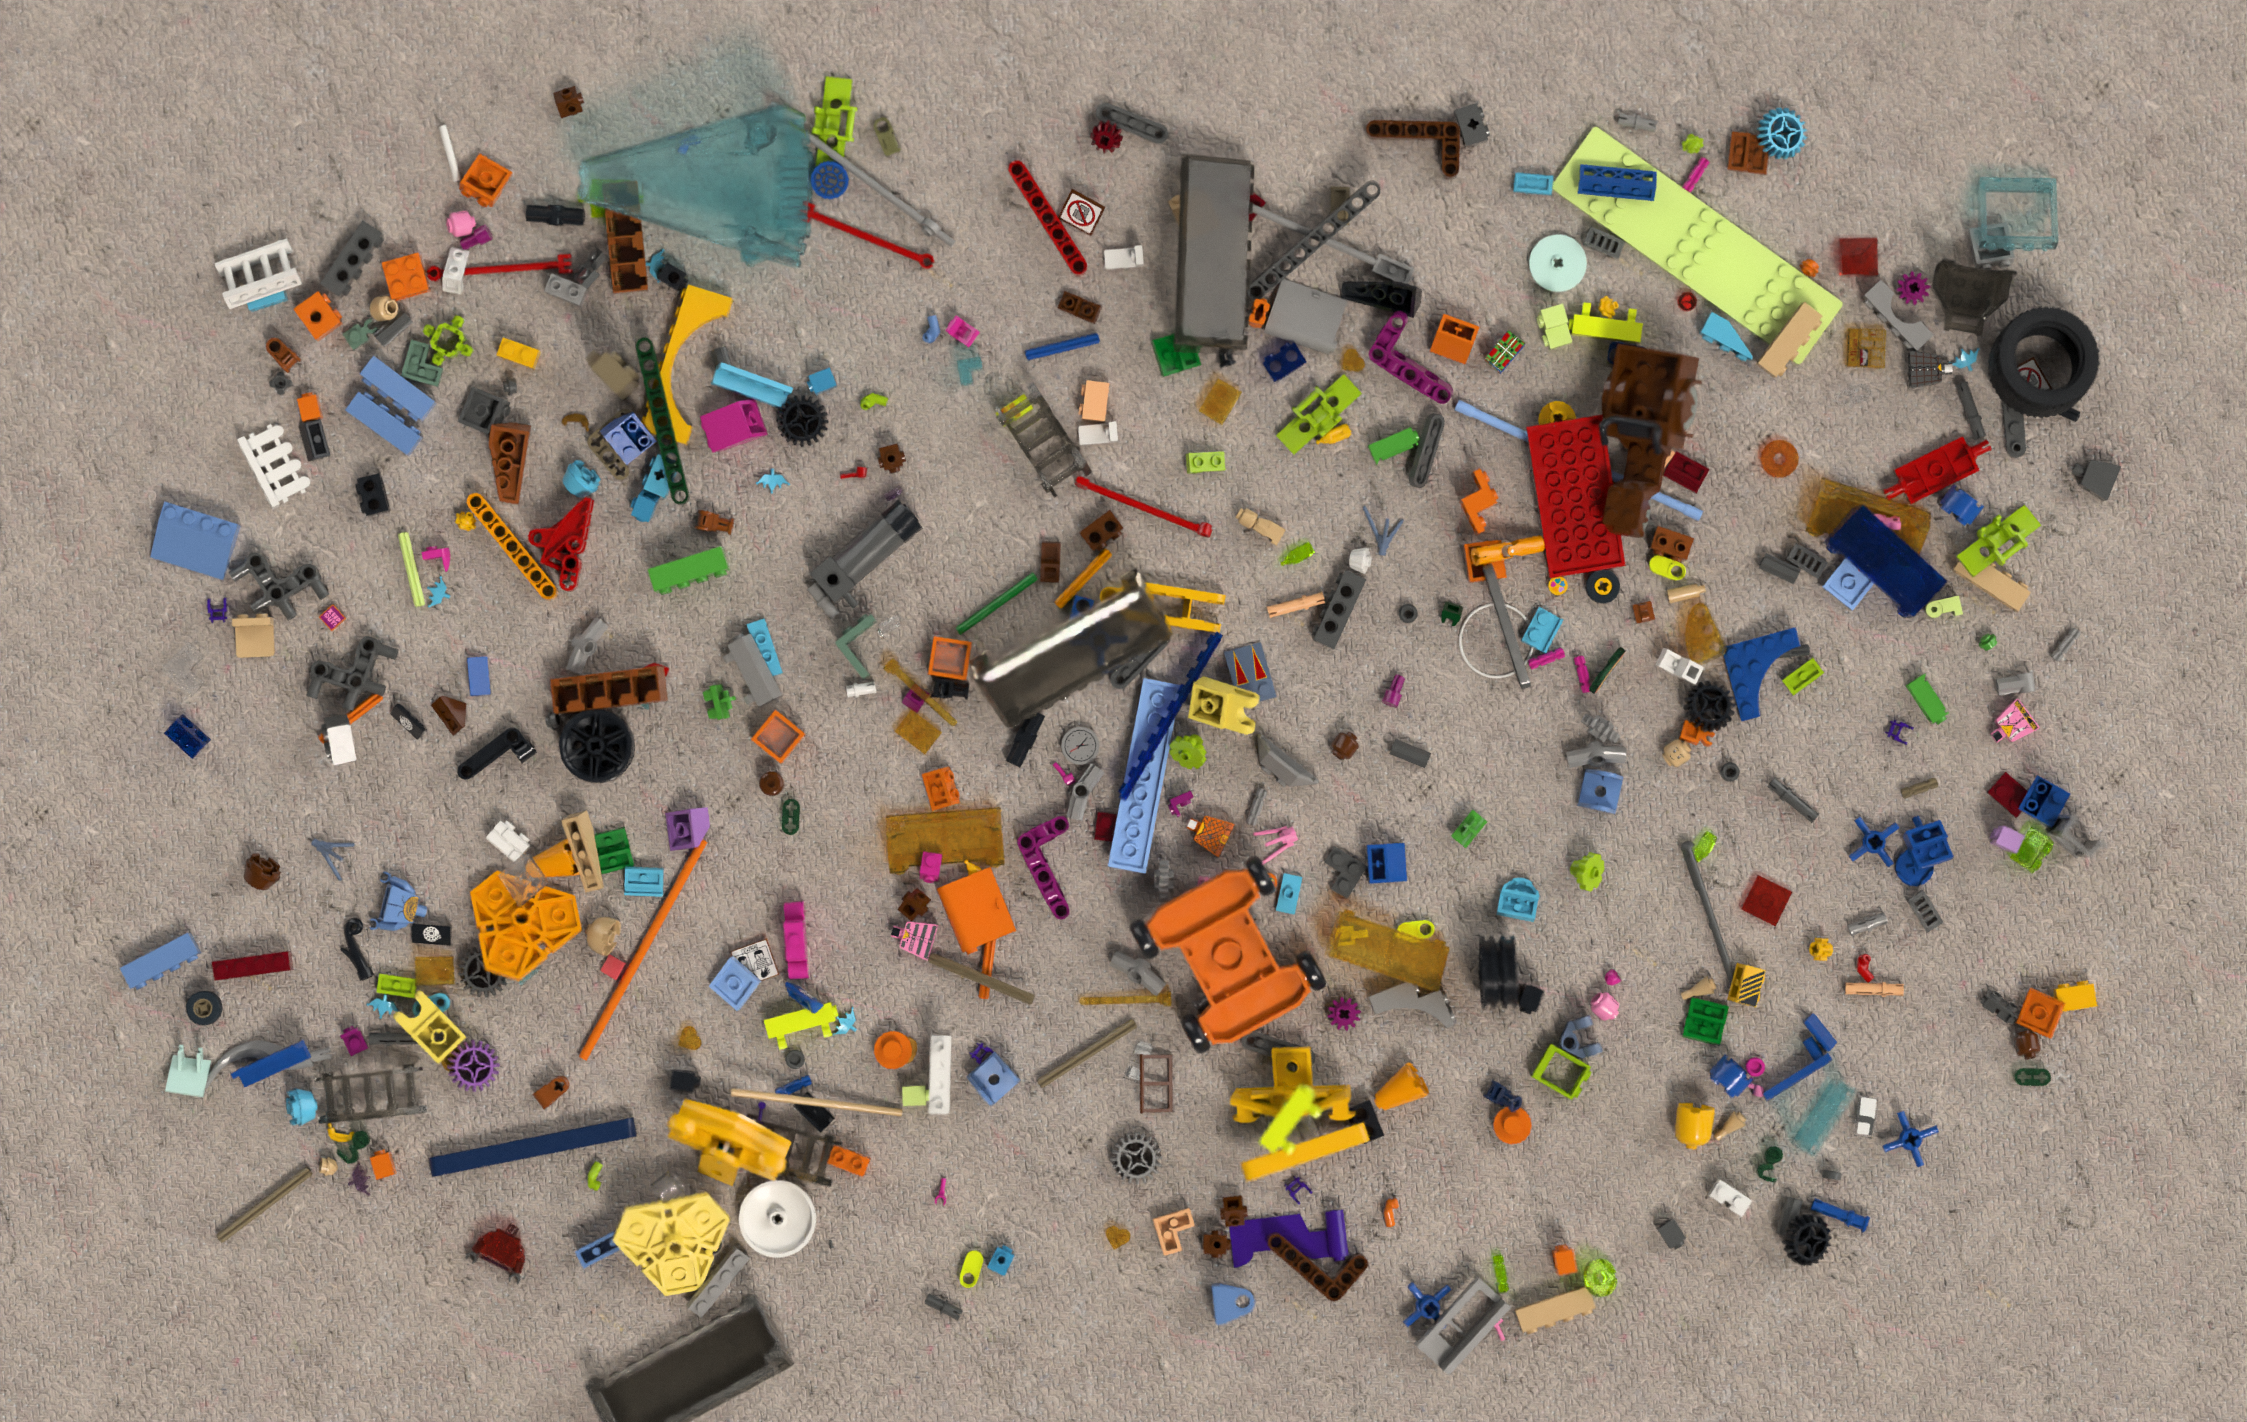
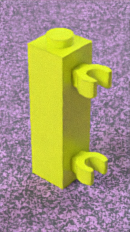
[1568,302,1643,344]
[764,1002,839,1050]
[1259,1084,1323,1155]

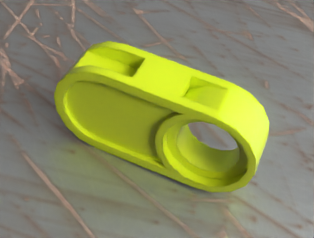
[1649,555,1686,581]
[1397,920,1435,941]
[959,1250,984,1288]

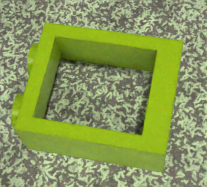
[1531,1043,1592,1100]

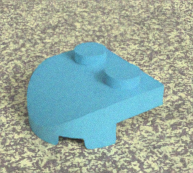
[1496,878,1539,922]

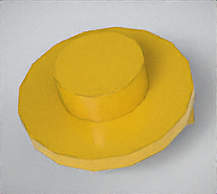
[1538,401,1576,424]

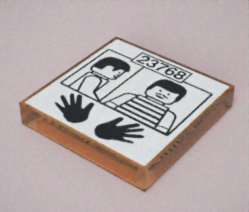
[730,938,780,981]

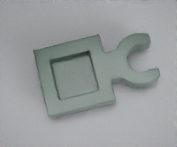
[342,319,379,350]

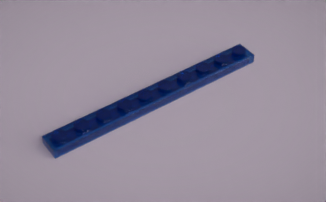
[1118,632,1223,802]

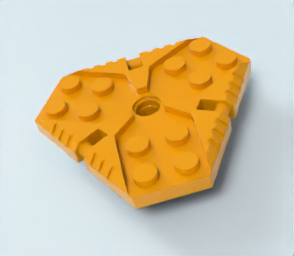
[470,870,582,981]

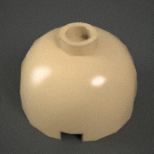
[585,917,621,956]

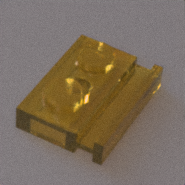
[1198,378,1242,425]
[894,710,942,755]
[414,956,455,986]

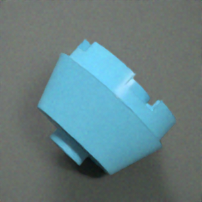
[562,460,600,498]
[286,1088,317,1126]

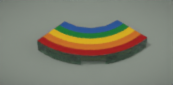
[1589,647,1626,694]

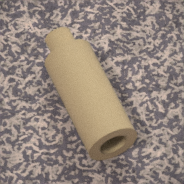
[1666,583,1706,604]

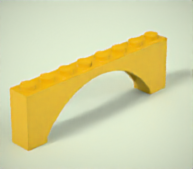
[641,284,733,445]

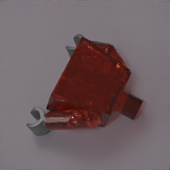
[465,1223,525,1285]

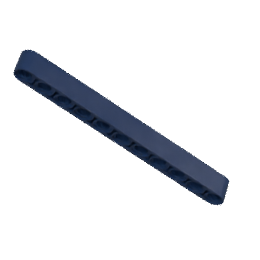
[428,1117,637,1177]

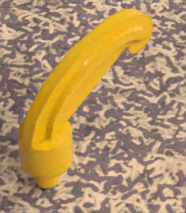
[327,1122,355,1142]

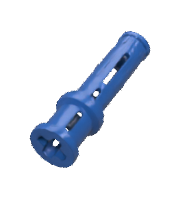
[1811,1198,1870,1233]

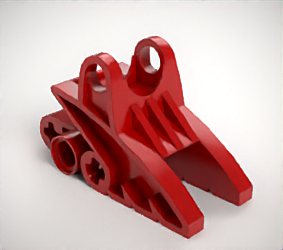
[528,497,595,592]

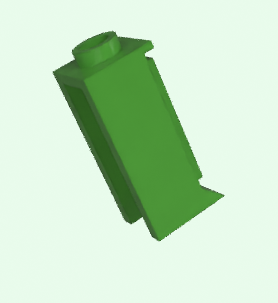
[1368,427,1420,466]
[1905,673,1949,725]

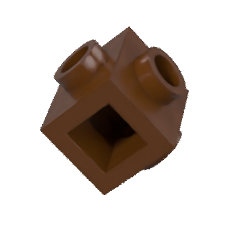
[553,86,584,119]
[877,444,906,474]
[897,888,931,922]
[1220,1195,1248,1227]
[1203,1230,1230,1258]

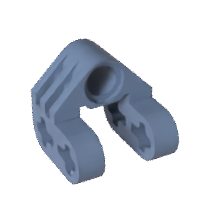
[1558,1015,1603,1058]

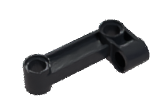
[457,727,537,780]

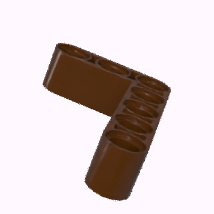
[1365,120,1460,179]
[1266,1232,1368,1302]

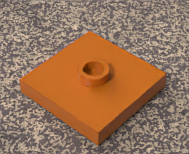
[2016,988,2066,1039]

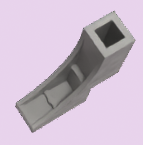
[1368,980,1456,1028]

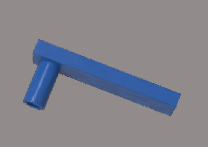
[1763,1036,1832,1102]

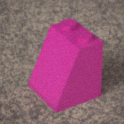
[700,399,768,453]

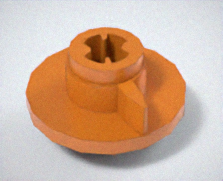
[874,1031,912,1069]
[1493,1107,1532,1144]

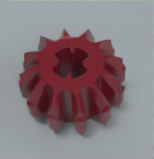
[1090,120,1123,154]

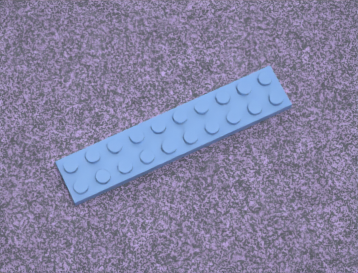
[1108,678,1181,874]

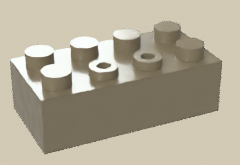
[585,349,640,401]

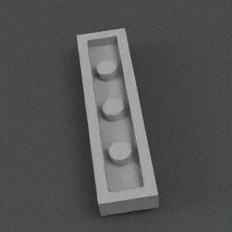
[686,1246,750,1318]

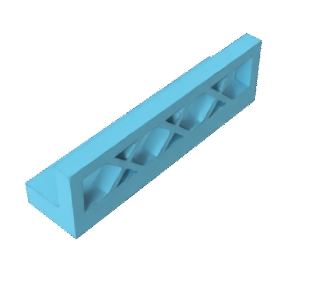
[711,362,793,409]

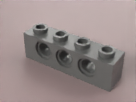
[320,220,384,298]
[1311,570,1366,650]

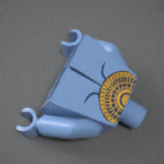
[369,871,427,931]

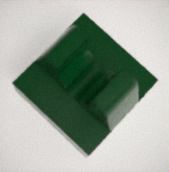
[1441,601,1463,626]

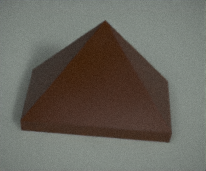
[431,695,466,736]

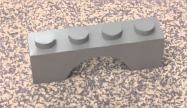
[1862,280,1933,351]

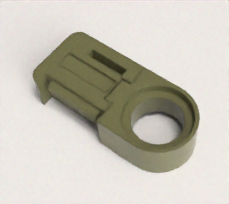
[874,118,901,157]

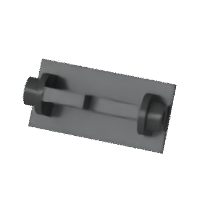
[1980,989,2020,1024]

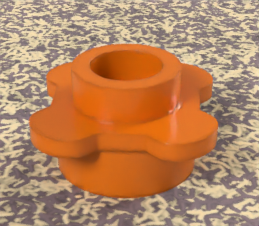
[1799,259,1819,277]

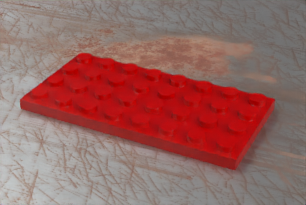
[1526,414,1626,578]

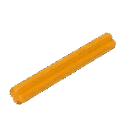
[1054,548,1112,609]

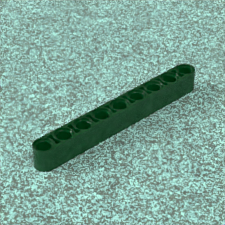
[636,337,690,505]

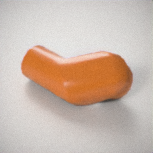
[1383,1198,1399,1227]

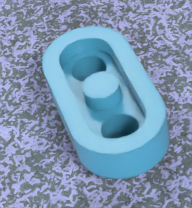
[412,993,450,1017]

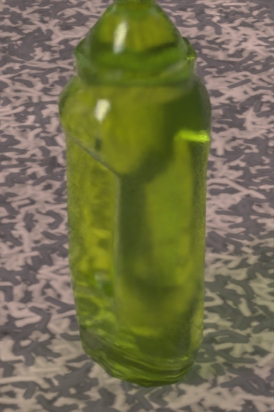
[1280,542,1315,566]
[1695,831,1717,862]

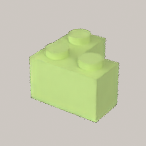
[1536,304,1572,350]

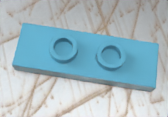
[746,618,783,676]

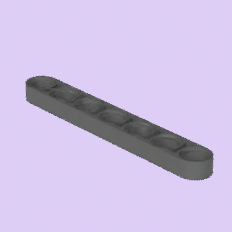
[1482,564,1531,690]

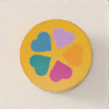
[1548,577,1568,595]

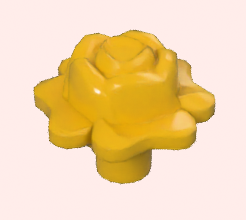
[1598,296,1618,319]
[455,511,476,531]

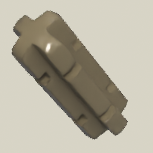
[1901,778,1938,799]

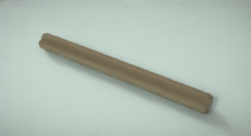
[928,953,1035,1004]
[1037,1019,1137,1088]
[216,1167,312,1243]

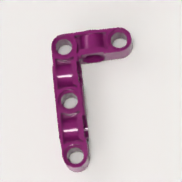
[1369,311,1453,404]
[1017,816,1070,919]

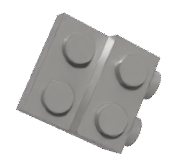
[1968,222,2015,272]

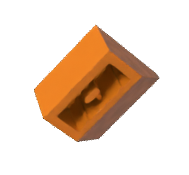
[1429,314,1479,364]
[1463,540,1507,583]

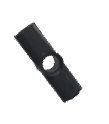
[526,205,585,226]
[1005,709,1045,767]

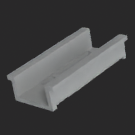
[2047,814,2108,859]
[1414,1275,1511,1375]

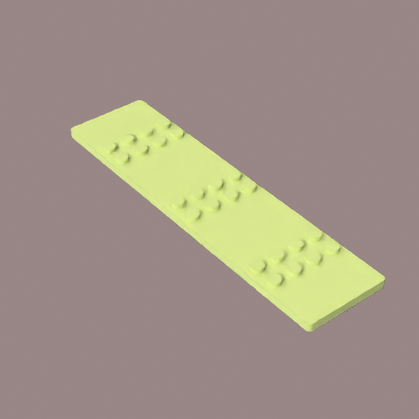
[1552,127,1843,365]

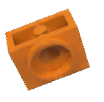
[294,291,343,341]

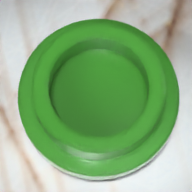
[1979,634,1997,651]

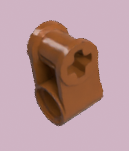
[266,338,301,373]
[532,1076,570,1109]

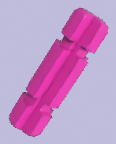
[1682,157,1710,192]
[1528,648,1565,670]
[1574,655,1592,693]

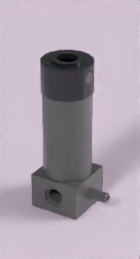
[810,500,923,608]

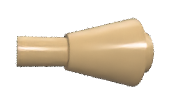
[1681,976,1717,1000]
[1714,1111,1746,1141]

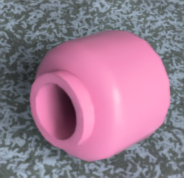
[446,211,476,237]
[1590,992,1619,1021]

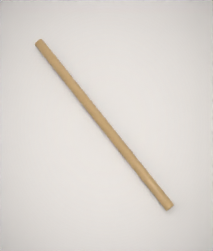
[731,1088,903,1116]

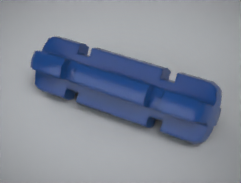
[775,1075,812,1095]

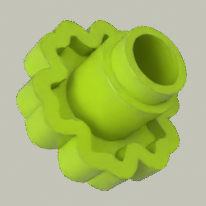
[1169,734,1207,769]
[1570,852,1604,892]

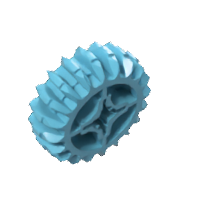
[1756,107,1808,159]

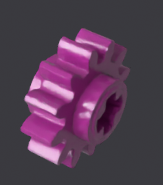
[1896,271,1931,306]
[1327,997,1361,1031]

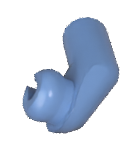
[922,315,940,343]

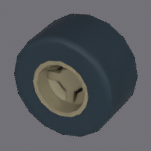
[186,991,223,1025]

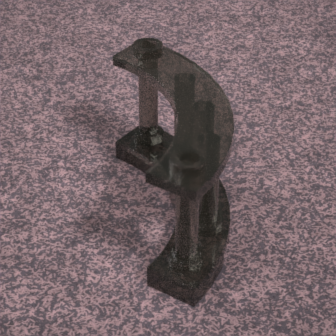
[995,383,1092,498]
[314,1064,427,1124]
[729,1113,842,1187]

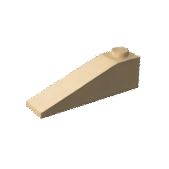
[561,810,604,892]

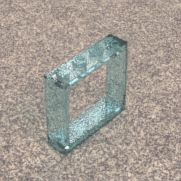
[1977,177,2059,251]
[1791,1079,1856,1157]

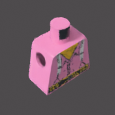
[1990,698,2040,743]

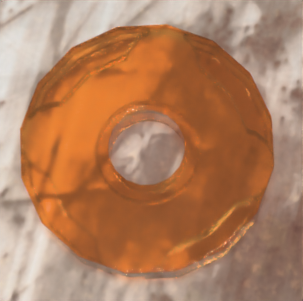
[1760,440,1799,478]

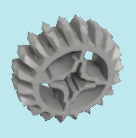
[1111,1132,1162,1185]

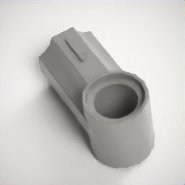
[1996,672,2036,695]

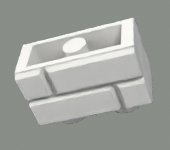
[486,820,531,863]

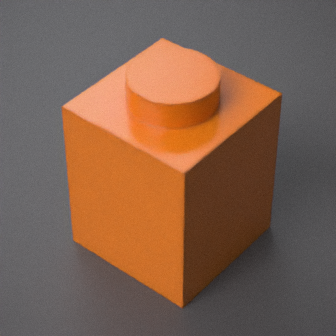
[297,392,323,422]
[370,1149,397,1180]

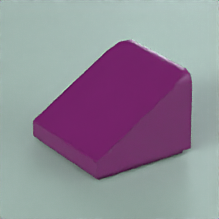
[902,683,930,713]

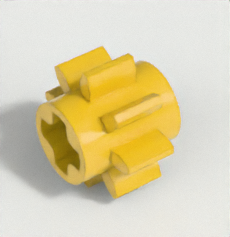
[1809,938,1833,961]

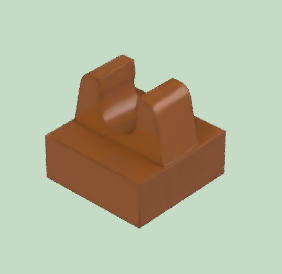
[1632,601,1655,624]

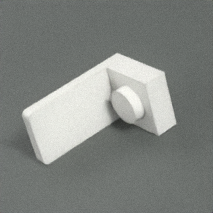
[1104,245,1144,269]
[442,248,469,294]
[1078,422,1118,445]

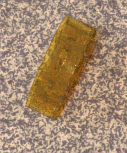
[1685,603,1727,665]

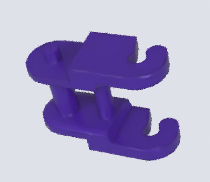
[207,598,228,623]
[1885,720,1914,745]
[970,1042,994,1064]
[1285,1176,1313,1205]

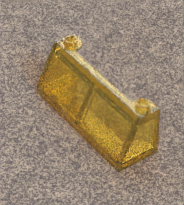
[1805,477,1931,567]
[886,807,1005,875]
[1324,909,1450,992]

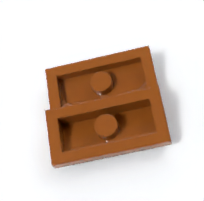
[1728,132,1769,175]

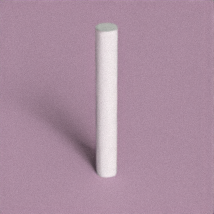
[439,125,461,182]

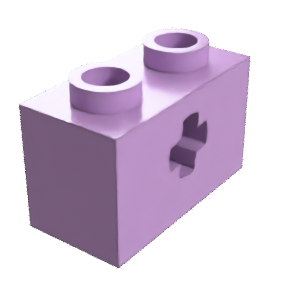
[1990,826,2025,853]

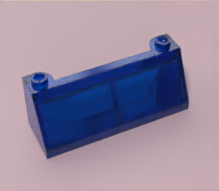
[1823,504,1948,618]

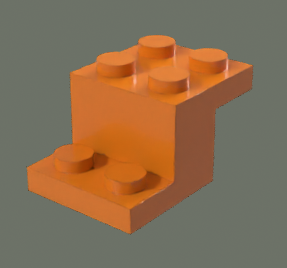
[1459,469,1498,536]

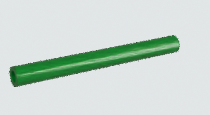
[955,572,1038,635]

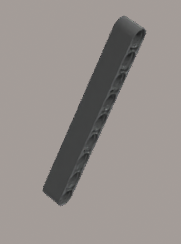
[1247,180,1381,300]

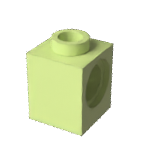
[902,1085,929,1106]

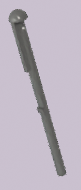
[1681,841,1734,986]

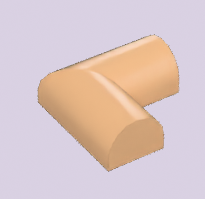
[1153,1208,1195,1256]

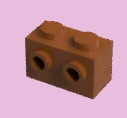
[1649,526,1694,563]

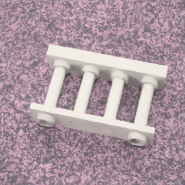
[214,238,302,309]
[929,1035,952,1114]

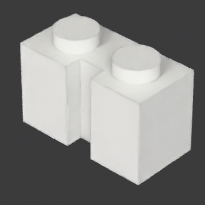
[1707,1179,1752,1217]

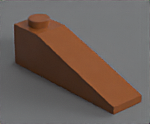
[489,422,532,504]

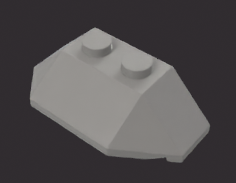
[1257,733,1319,787]

